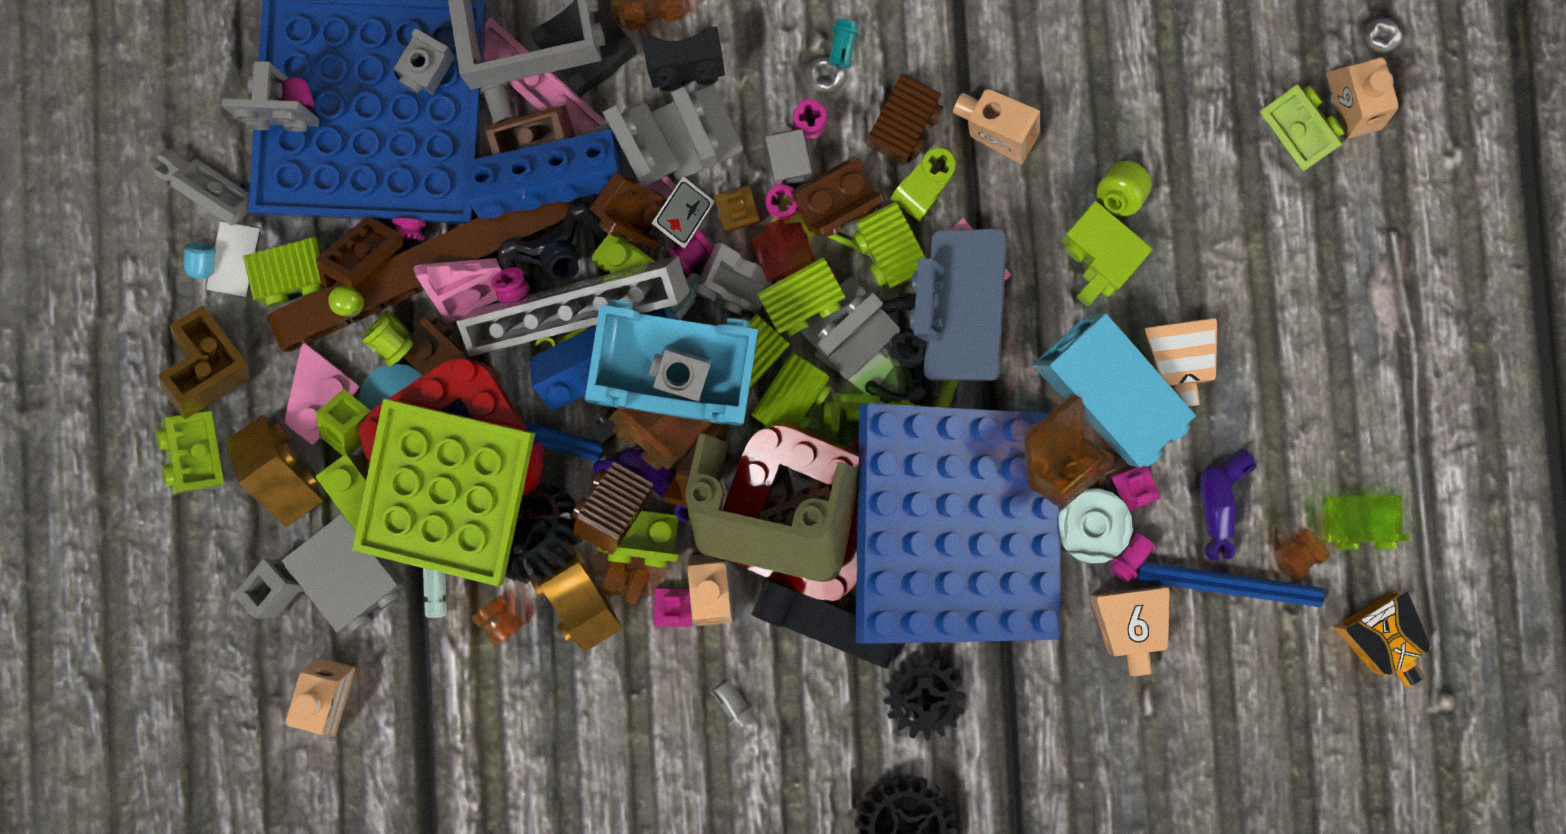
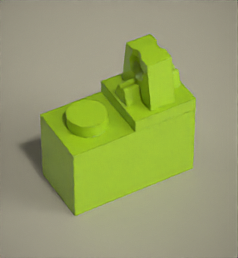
[1060,201,1153,307]

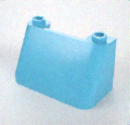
[585,300,758,426]

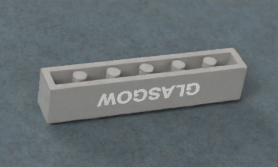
[456,256,690,357]

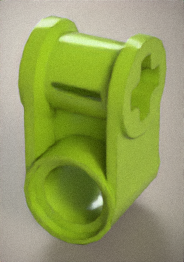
[890,148,956,222]
[360,310,413,367]

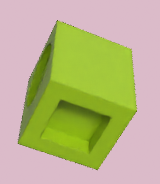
[316,389,371,455]

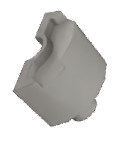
[694,243,775,317]

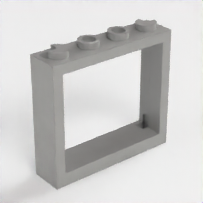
[448,0,605,90]

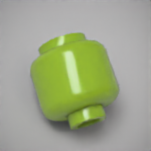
[1096,161,1152,217]

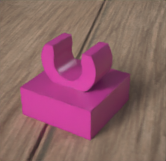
[1110,465,1161,511]
[654,588,692,627]

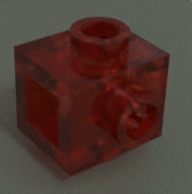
[751,220,816,282]

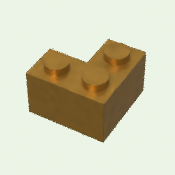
[158,306,250,420]
[226,415,323,527]

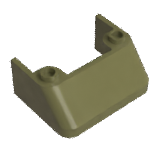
[685,433,859,582]

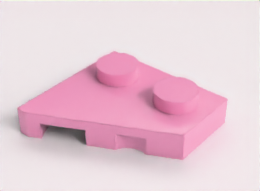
[413,258,503,324]
[284,343,361,446]

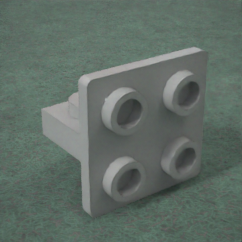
[221,61,319,132]
[651,85,743,181]
[581,103,679,186]
[801,277,900,380]

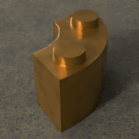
[530,547,623,652]

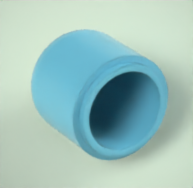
[183,242,216,279]

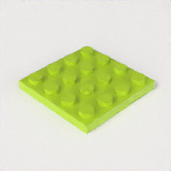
[352,399,535,587]

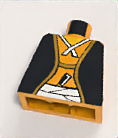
[1334,590,1431,687]

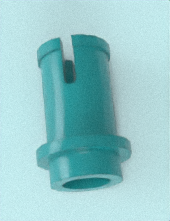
[828,19,860,69]

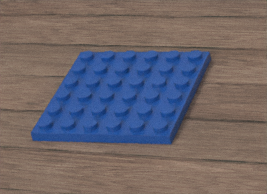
[248,0,487,224]
[856,403,1062,644]

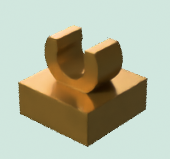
[714,185,760,233]

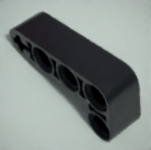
[751,578,898,669]

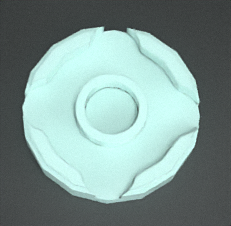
[1058,488,1133,564]

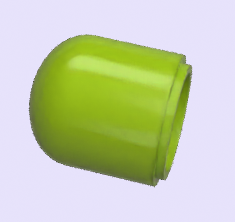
[328,285,364,317]

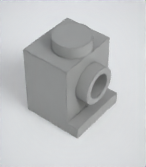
[394,28,455,95]
[236,558,304,619]

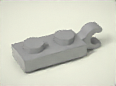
[155,149,249,226]

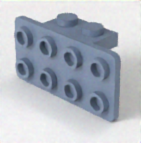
[910,229,1007,381]

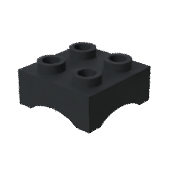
[530,0,637,97]
[642,26,725,91]

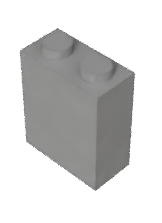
[281,513,406,633]

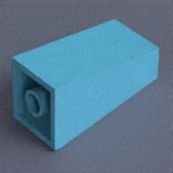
[1032,313,1196,468]

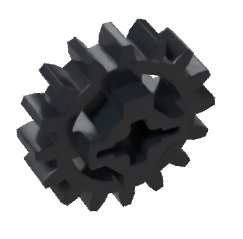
[883,656,966,740]

